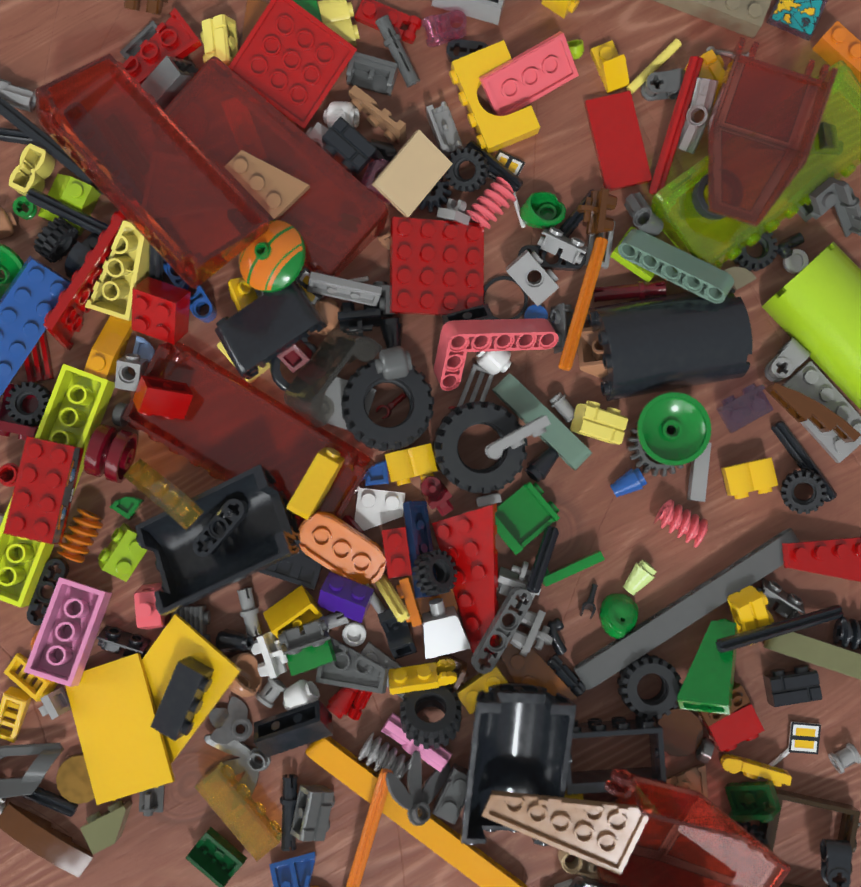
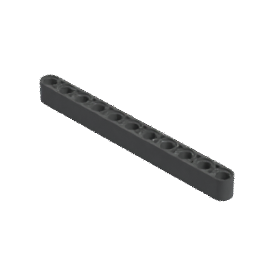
[574,528,800,690]

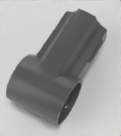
[624,192,664,237]

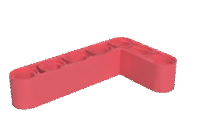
[434,318,559,391]

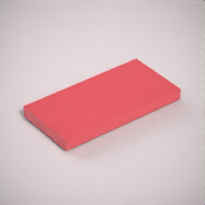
[479,31,579,116]

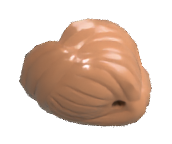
[229,652,262,697]

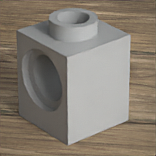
[115,353,148,392]

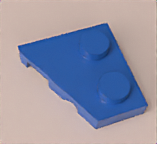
[269,852,316,887]

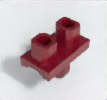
[420,476,454,516]

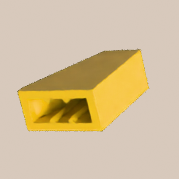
[286,447,345,520]

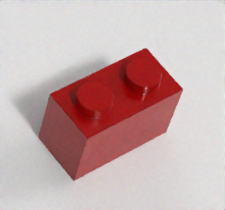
[133,375,193,419]
[381,526,412,579]
[702,703,765,752]

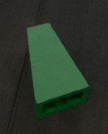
[677,619,738,715]

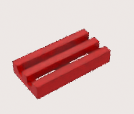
[24,333,54,383]

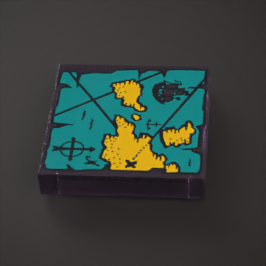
[766,0,828,41]

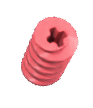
[466,177,516,229]
[654,499,708,548]

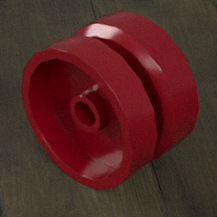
[84,424,138,483]

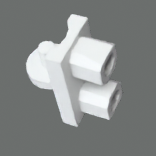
[251,631,288,679]

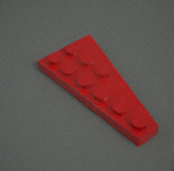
[43,205,136,350]
[432,503,499,659]

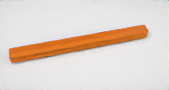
[558,237,608,371]
[346,768,394,887]

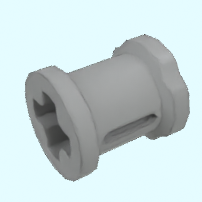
[255,676,286,708]
[828,743,861,774]

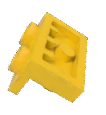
[228,277,258,312]

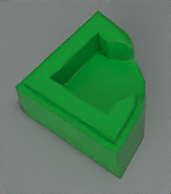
[110,497,144,520]

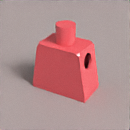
[134,583,170,630]

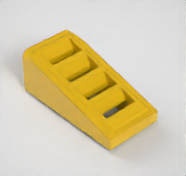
[4,653,58,702]
[0,686,32,743]

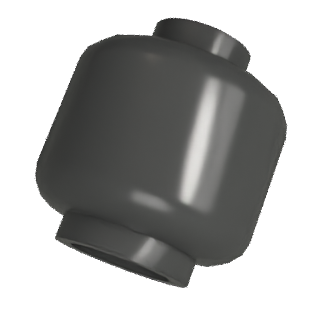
[375,346,412,381]

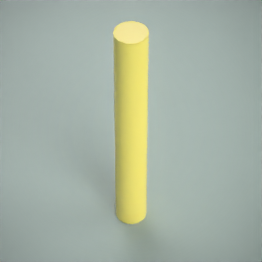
[626,39,682,94]

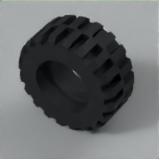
[341,359,434,451]
[433,401,528,494]

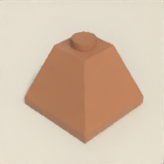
[577,327,608,379]

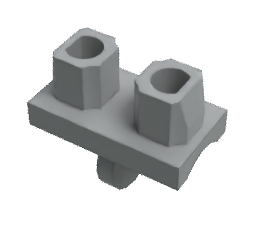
[498,561,541,602]
[510,610,553,657]

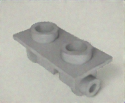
[537,227,588,265]

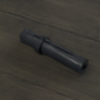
[280,774,298,851]

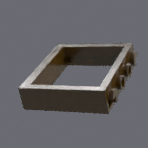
[748,788,861,887]

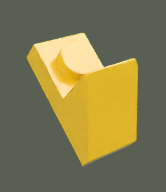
[590,40,630,94]

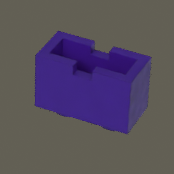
[317,572,374,623]

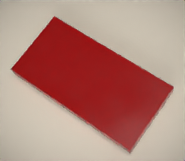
[584,90,652,191]

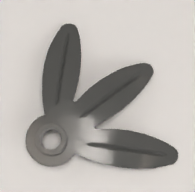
[204,734,271,812]
[386,750,451,826]

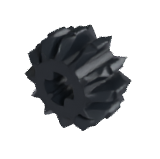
[419,176,451,213]

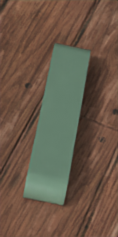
[618,229,734,303]
[492,373,592,471]

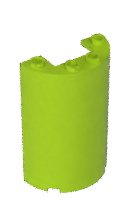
[761,241,861,409]

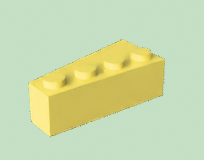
[85,218,158,321]

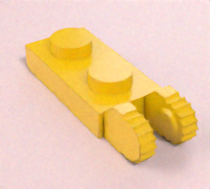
[388,659,457,695]
[720,753,792,787]

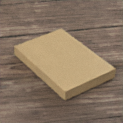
[372,130,453,217]

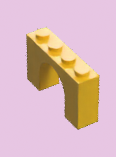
[449,40,540,154]

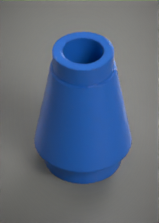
[610,468,647,497]

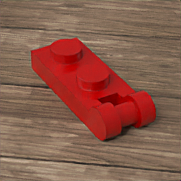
[354,0,423,44]

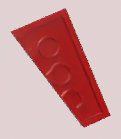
[110,8,202,99]
[782,537,861,582]

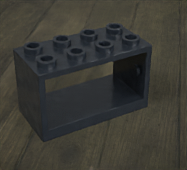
[565,716,667,794]

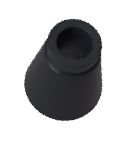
[380,318,403,348]
[525,447,559,482]
[216,629,254,653]

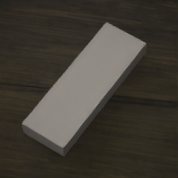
[307,272,382,306]

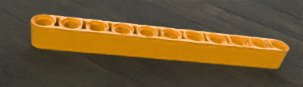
[305,736,528,887]

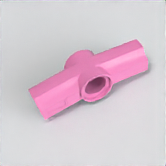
[381,713,453,772]

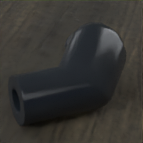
[371,139,397,165]
[776,232,804,259]
[547,618,567,655]

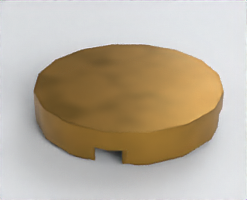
[56,753,95,804]

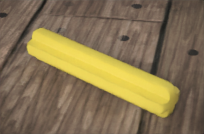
[375,573,410,622]

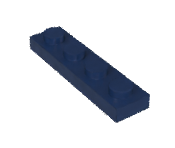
[403,501,439,598]

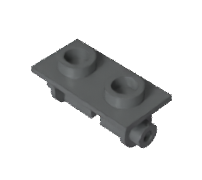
[834,187,861,237]
[550,303,574,354]
[756,578,805,619]
[277,619,331,655]
[139,784,165,816]

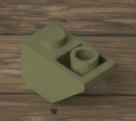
[80,799,132,854]

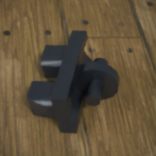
[338,302,382,339]

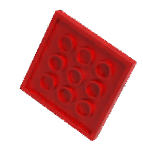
[225,0,357,129]
[390,217,484,316]

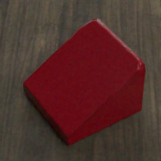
[277,340,313,373]

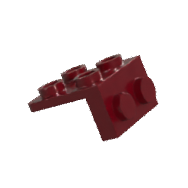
[0,384,52,441]

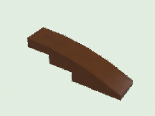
[765,383,861,443]
[0,802,93,878]

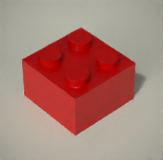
[132,277,191,345]

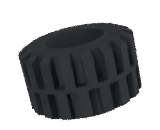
[617,654,683,720]
[400,685,462,749]

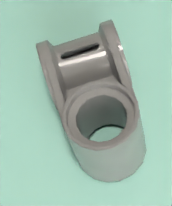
[764,338,811,382]

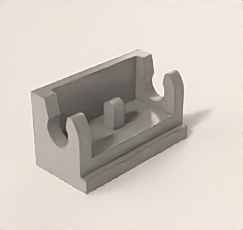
[426,101,464,157]

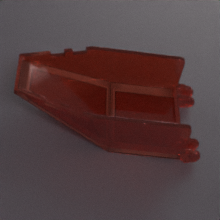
[708,37,838,227]
[596,769,791,887]

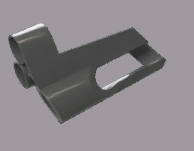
[0,743,64,799]

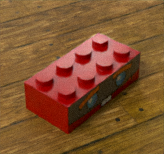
[3,436,84,544]

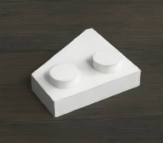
[355,488,406,531]

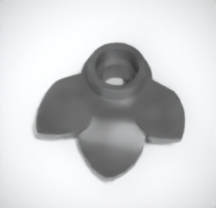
[209,696,253,745]

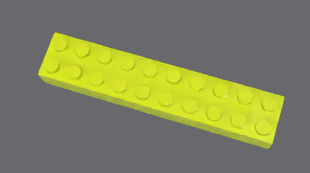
[0,364,115,608]

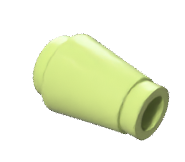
[623,559,657,596]

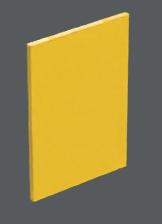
[142,614,241,764]
[65,653,175,805]

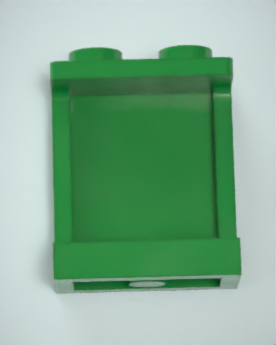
[495,481,560,555]

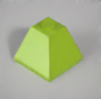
[38,174,101,235]

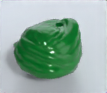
[519,191,566,229]
[599,593,638,639]

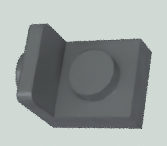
[809,177,853,216]
[373,281,395,318]

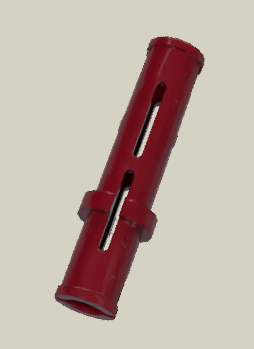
[593,280,666,302]

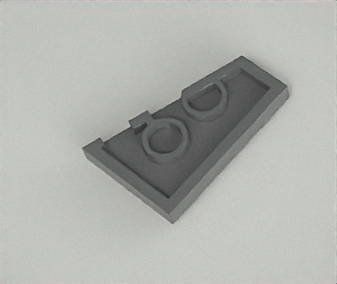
[316,636,389,694]

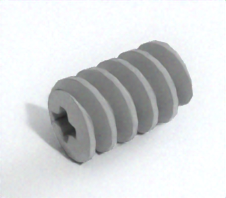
[358,731,410,780]

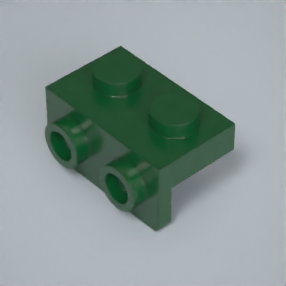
[724,781,781,823]
[186,827,247,887]

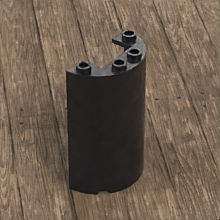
[587,287,753,401]
[135,464,301,616]
[460,683,576,846]

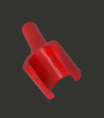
[376,393,406,419]

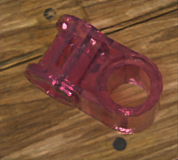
[421,10,467,47]

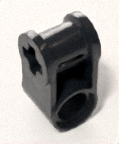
[820,839,852,887]

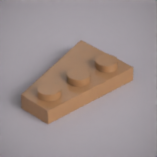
[348,85,407,146]
[224,150,311,220]

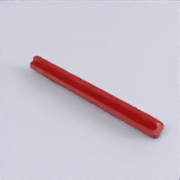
[649,56,704,197]

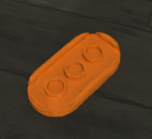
[298,512,386,585]

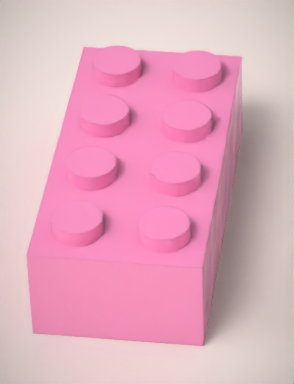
[24,577,112,687]

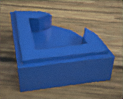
[365,460,389,486]

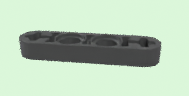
[471,587,532,674]

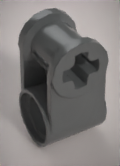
[641,68,685,101]

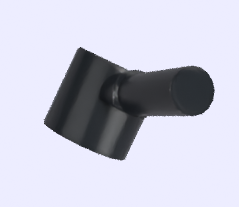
[580,584,598,619]

